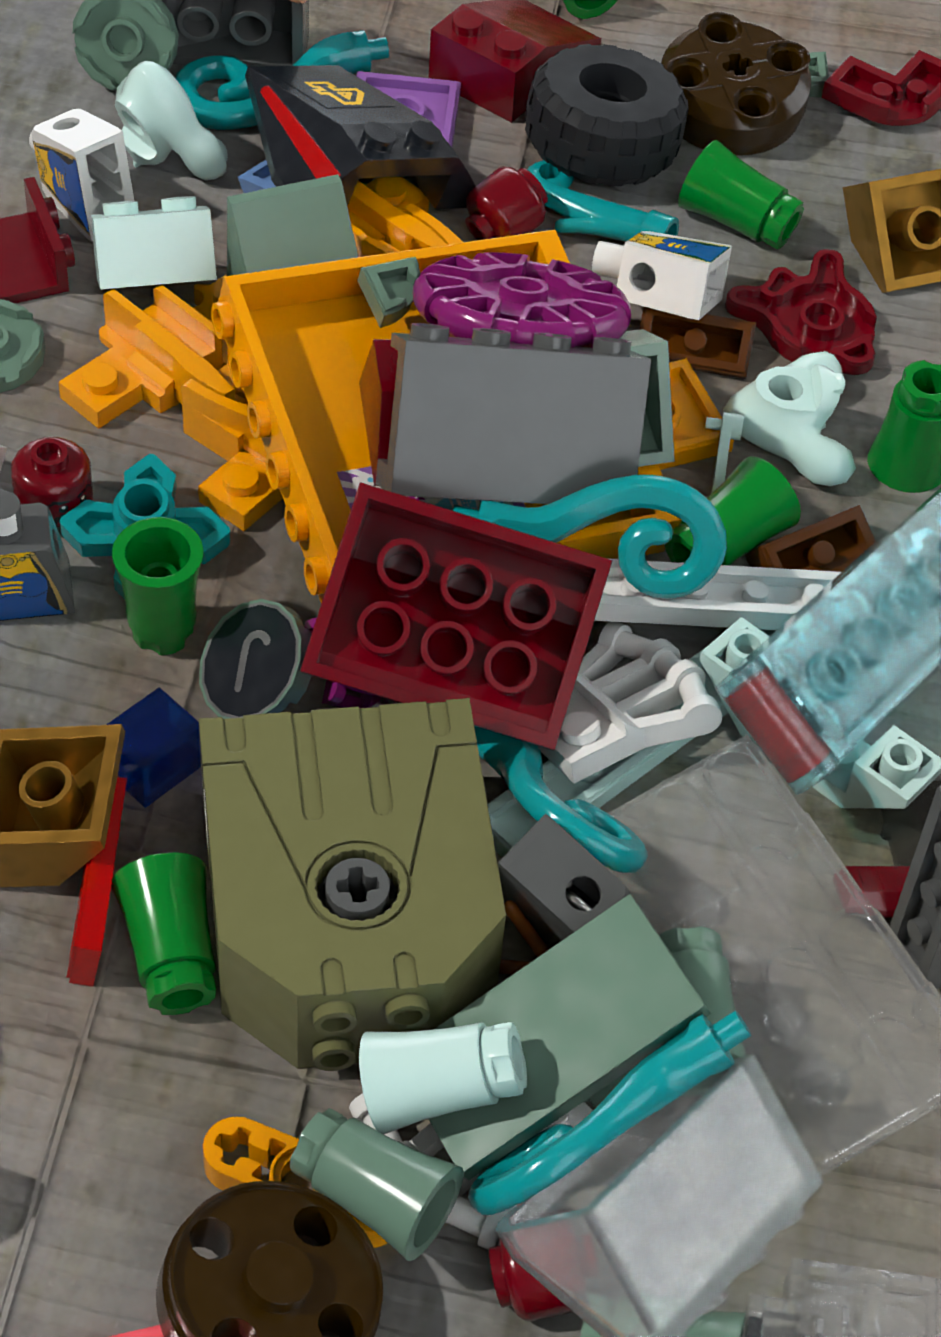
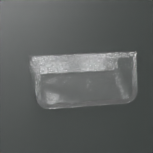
[495,1054,824,1337]

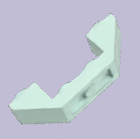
[699,617,941,809]

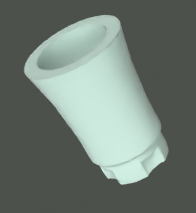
[359,1022,527,1134]

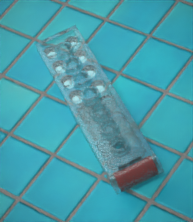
[715,488,941,795]

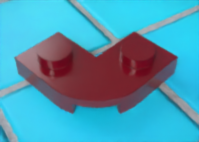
[822,50,941,126]

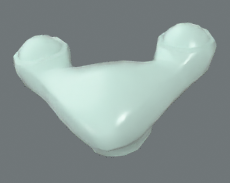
[115,61,228,180]
[723,351,856,486]

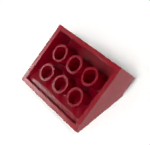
[300,482,613,751]

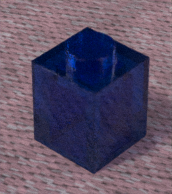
[106,687,201,808]

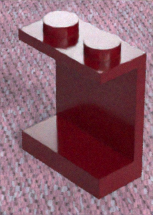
[0,177,75,303]

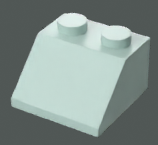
[91,196,217,290]

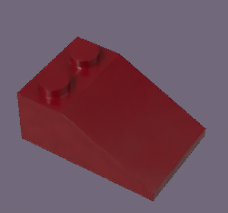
[428,0,602,123]

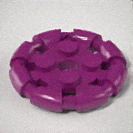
[413,252,631,348]

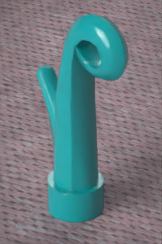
[528,160,679,242]

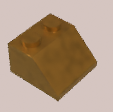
[843,169,941,293]
[0,724,125,887]

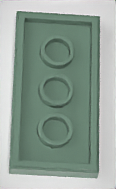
[428,894,712,1181]

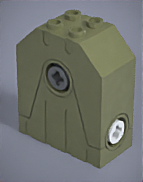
[199,698,506,1071]

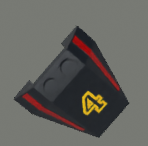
[245,65,476,209]

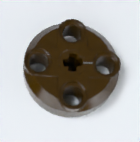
[661,12,811,156]
[156,1181,383,1337]

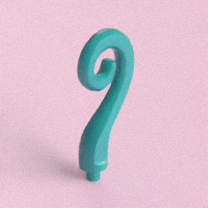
[174,30,389,130]
[453,475,727,598]
[474,726,648,873]
[468,1010,752,1215]

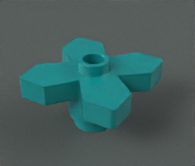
[60,454,230,599]

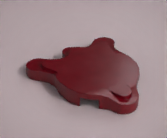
[725,249,877,375]

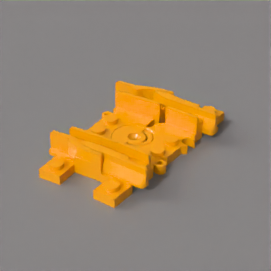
[59,177,463,531]

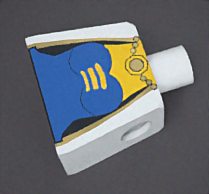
[29,109,134,242]
[592,231,732,320]

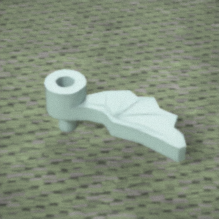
[705,412,744,492]

